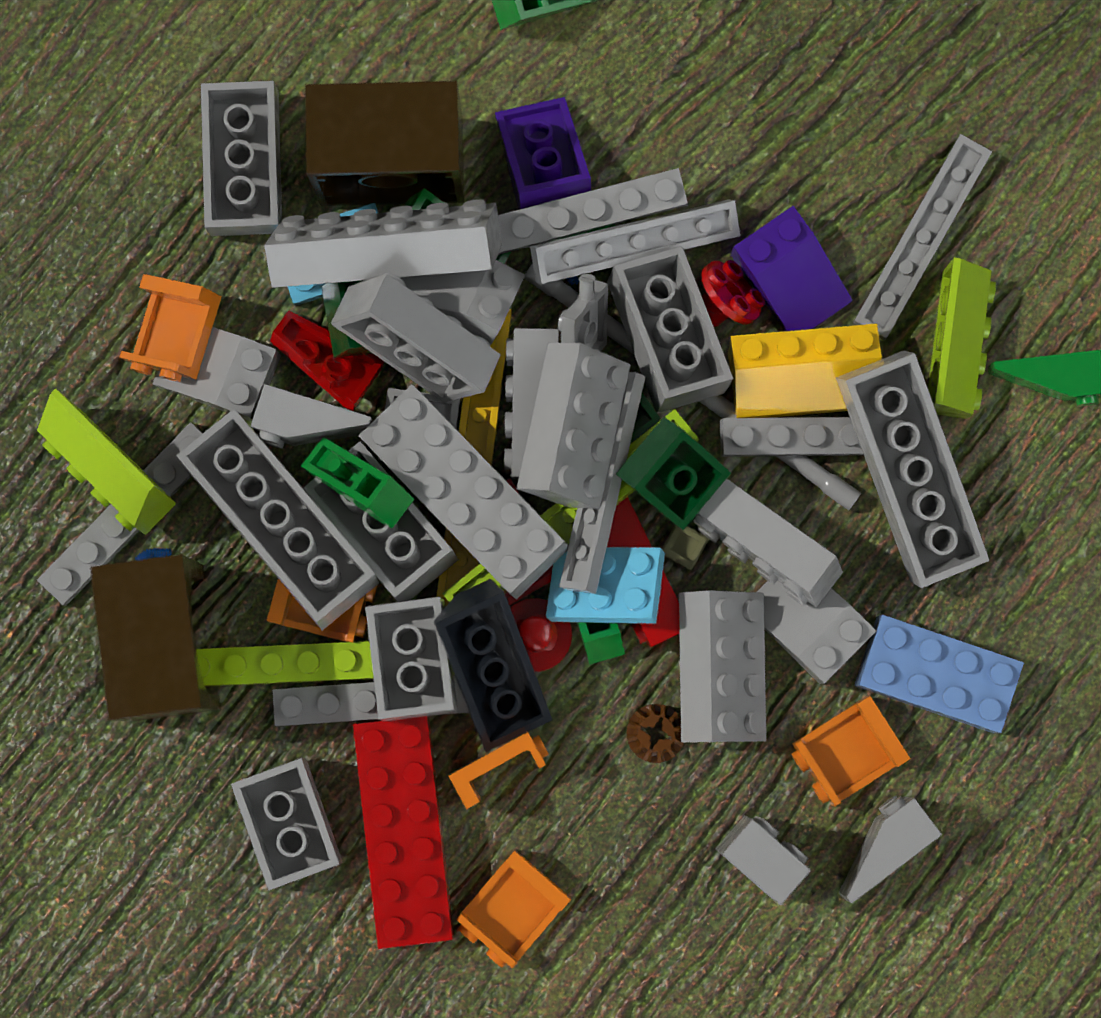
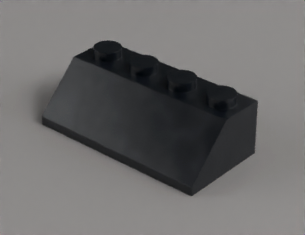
[434,579,553,752]

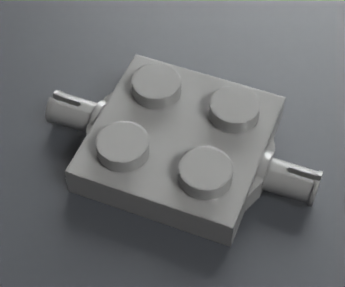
[558,274,608,352]

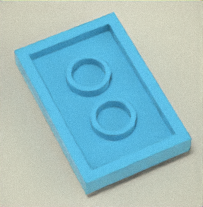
[546,547,665,623]

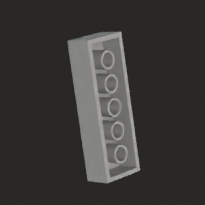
[264,200,502,288]
[836,351,990,588]
[358,384,568,599]
[176,409,379,630]

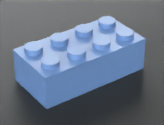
[854,615,1024,733]

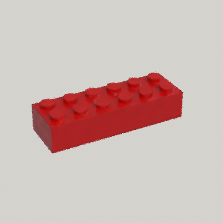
[353,716,454,949]

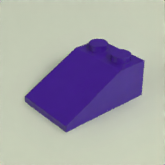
[495,97,592,210]
[731,206,853,331]

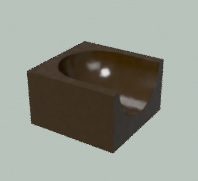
[305,81,465,206]
[90,554,221,721]

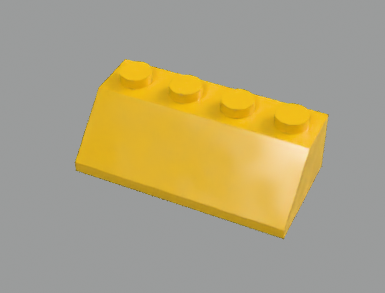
[728,324,882,418]

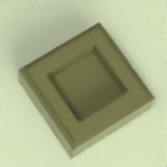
[662,525,709,571]

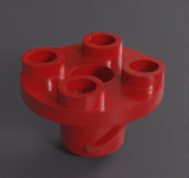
[701,259,765,327]
[510,598,572,672]

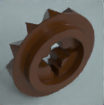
[627,704,684,763]

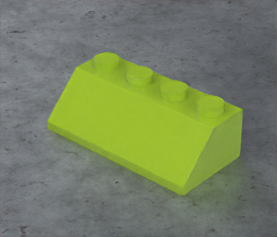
[928,258,996,419]
[37,388,177,535]

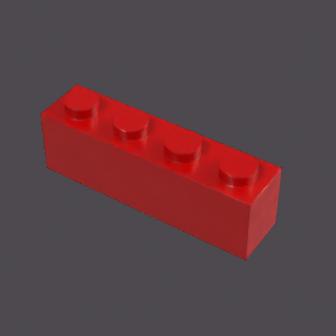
[607,497,680,648]

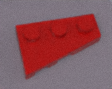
[270,310,384,411]

